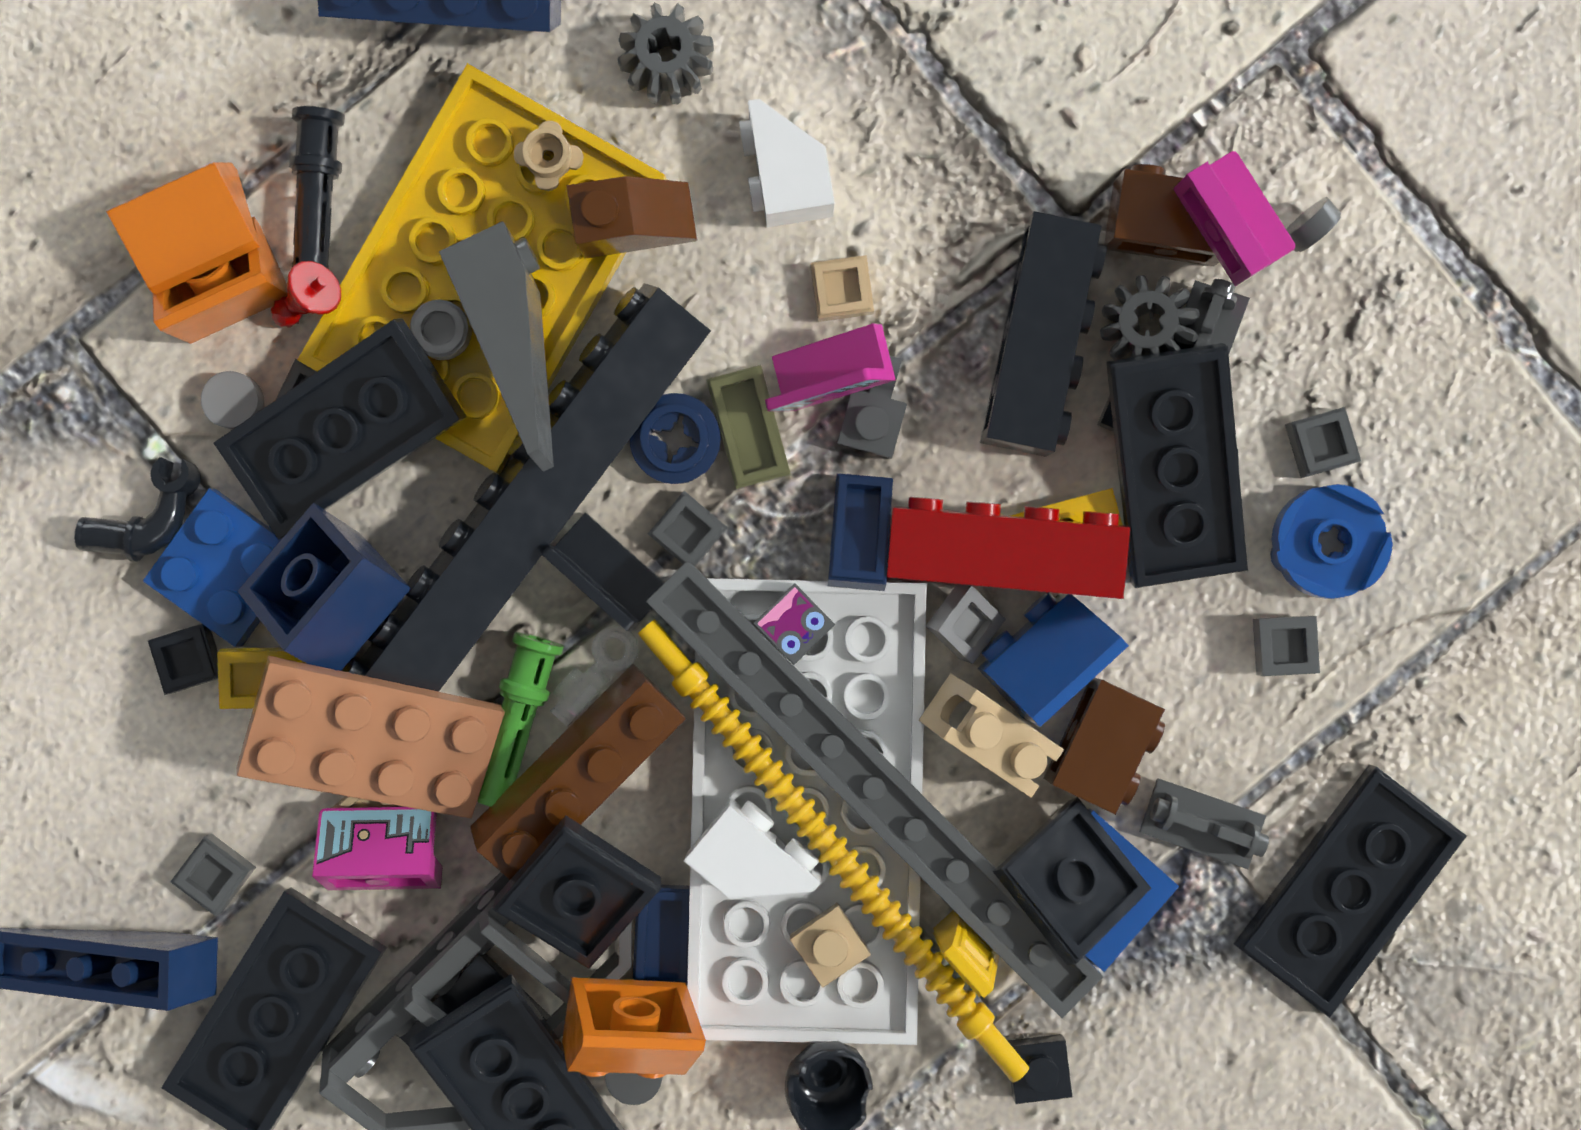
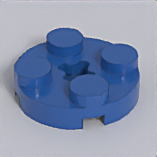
[1270,484,1393,599]

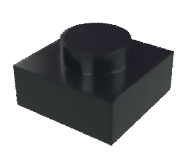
[1008,1034,1073,1104]

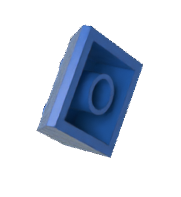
[977,592,1129,727]

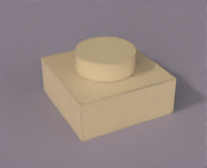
[790,902,871,988]

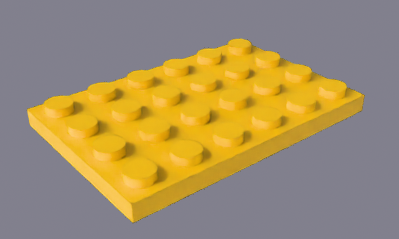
[297,63,667,474]

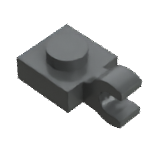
[837,356,907,459]

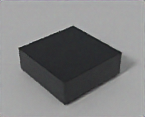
[148,623,218,695]

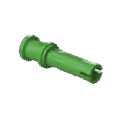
[477,632,564,807]

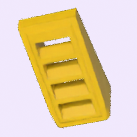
[933,910,1000,998]

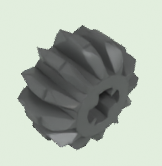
[618,2,714,105]
[1100,275,1199,360]

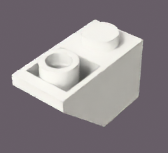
[739,99,835,228]
[684,799,821,899]

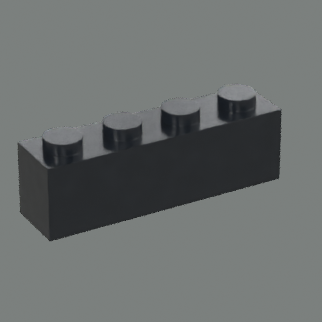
[980,211,1107,457]

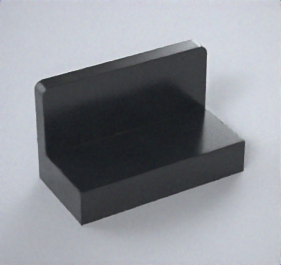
[541,512,665,631]

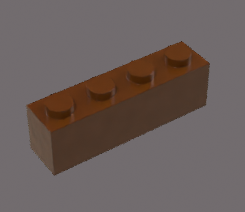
[470,663,686,880]

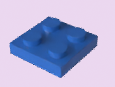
[143,488,282,647]

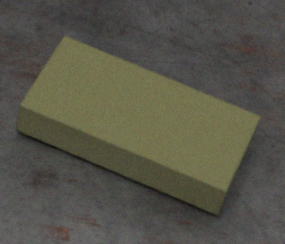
[706,365,791,490]

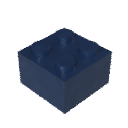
[238,502,411,671]

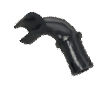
[74,457,201,562]

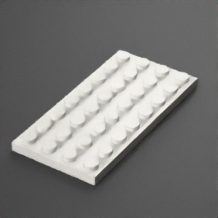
[687,578,927,1045]

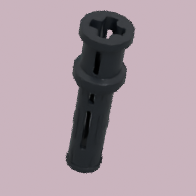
[289,106,345,269]

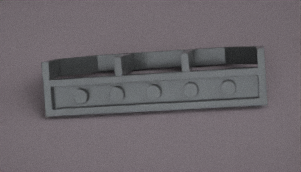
[319,872,632,1130]

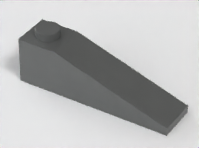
[439,221,554,472]

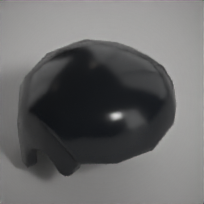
[785,1041,873,1130]

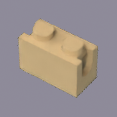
[918,673,1064,798]

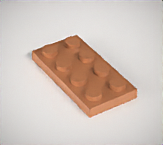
[236,656,505,819]

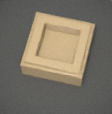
[810,255,874,322]

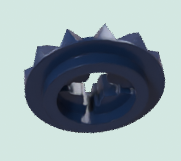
[629,393,720,484]

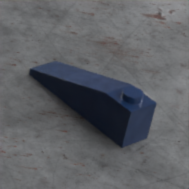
[0,928,218,1011]

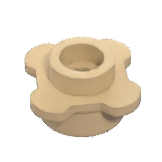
[514,121,584,191]

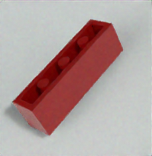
[887,497,1130,599]

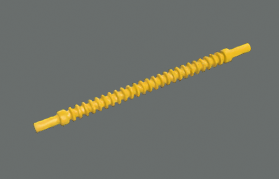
[637,619,1029,1083]

